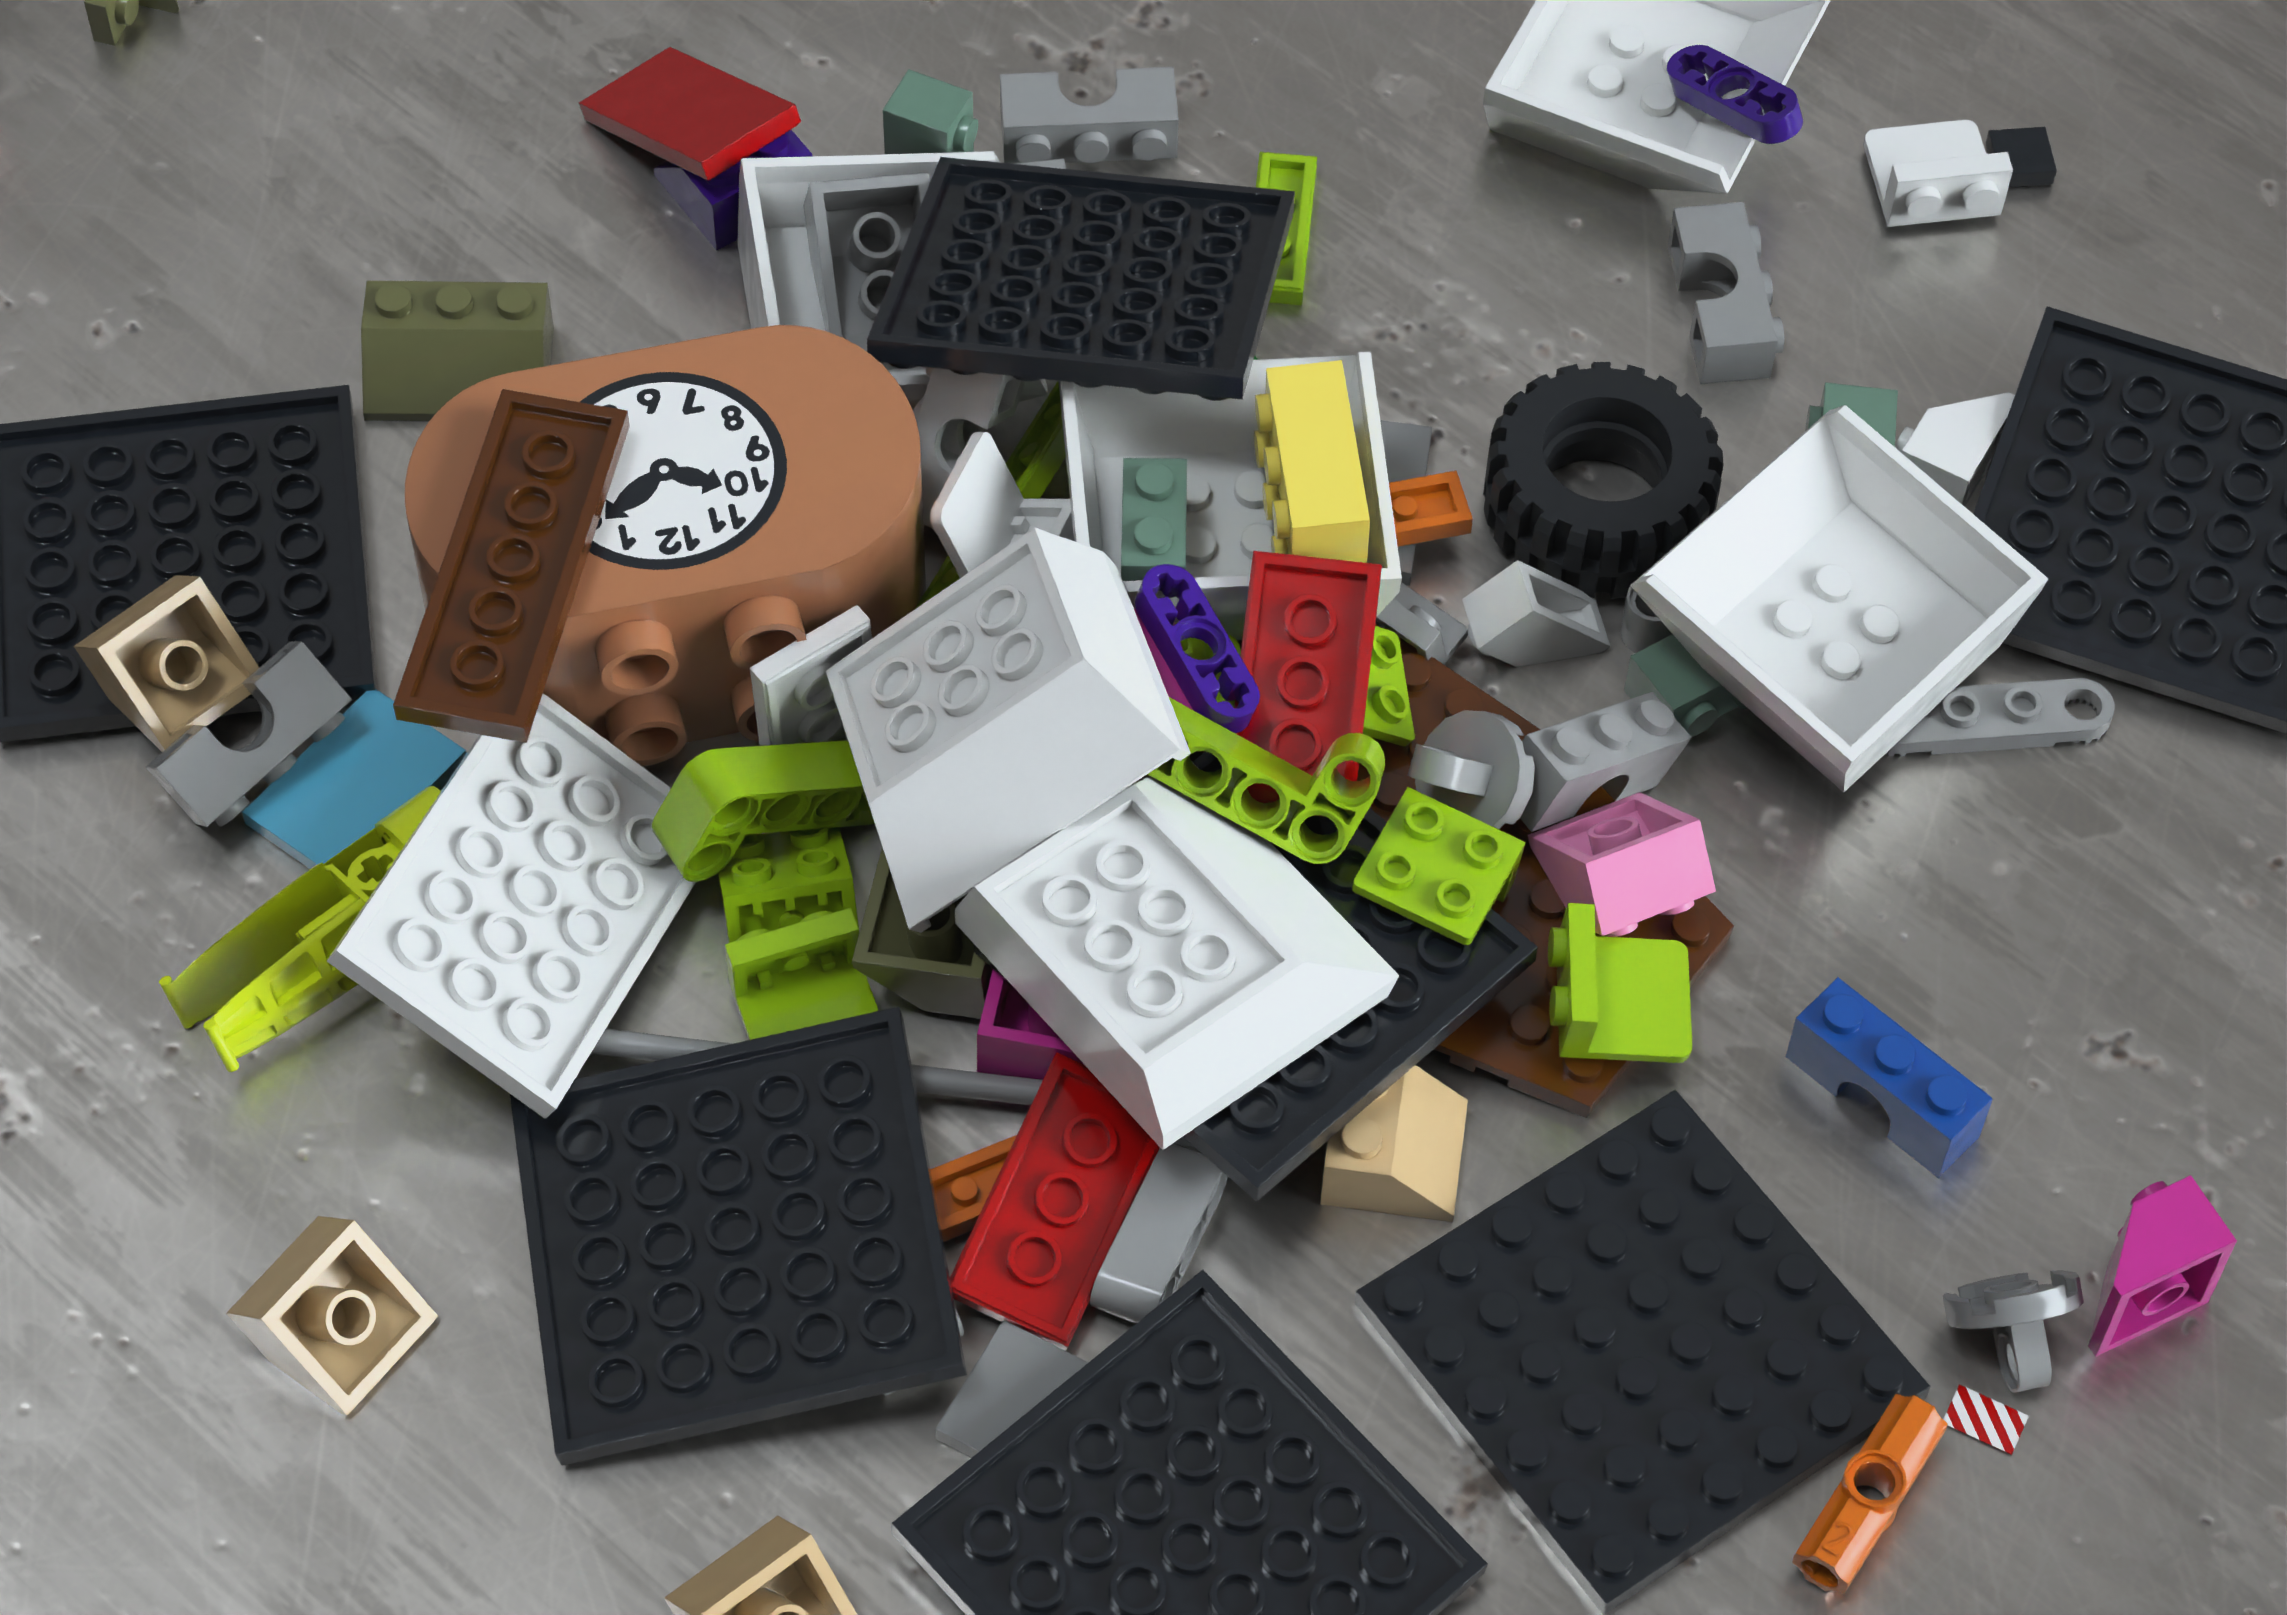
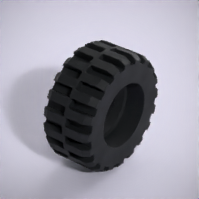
[1483,362,1724,599]

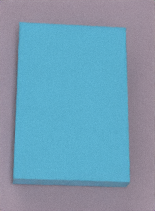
[242,689,467,869]

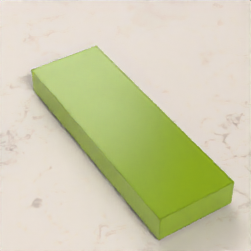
[1256,152,1317,306]

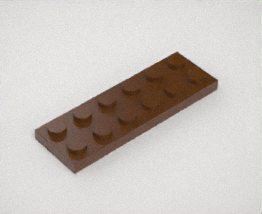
[393,389,630,743]

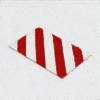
[1943,1384,2029,1455]

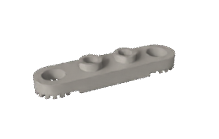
[1888,678,2115,757]

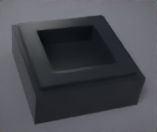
[1985,127,2057,187]

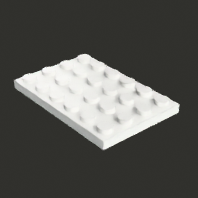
[327,693,696,1119]

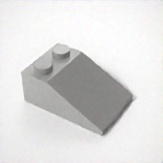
[803,173,930,352]

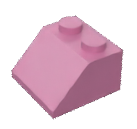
[1528,792,1716,937]

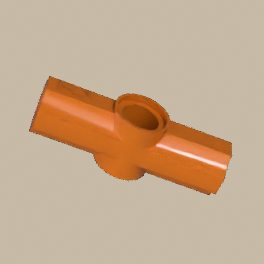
[1792,1394,1948,1594]

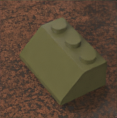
[361,281,554,421]
[852,847,993,1019]

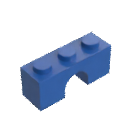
[1785,977,1993,1178]

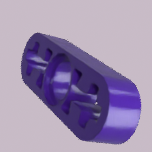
[1667,45,1803,144]
[1135,564,1260,734]

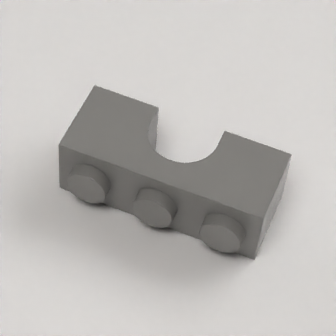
[1000,67,1179,164]
[1668,202,1784,384]
[146,641,352,827]
[1520,692,1692,832]

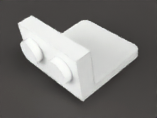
[1863,120,2013,227]
[930,432,1074,578]

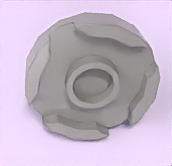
[1407,710,1535,829]
[1943,1270,2084,1393]

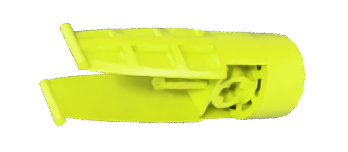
[159,786,441,1072]

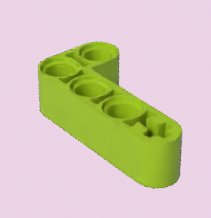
[1148,697,1385,864]
[652,740,875,882]

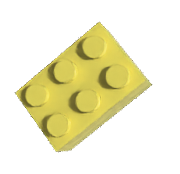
[1254,360,1370,563]

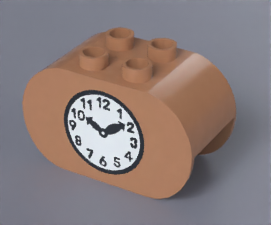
[405,325,926,766]

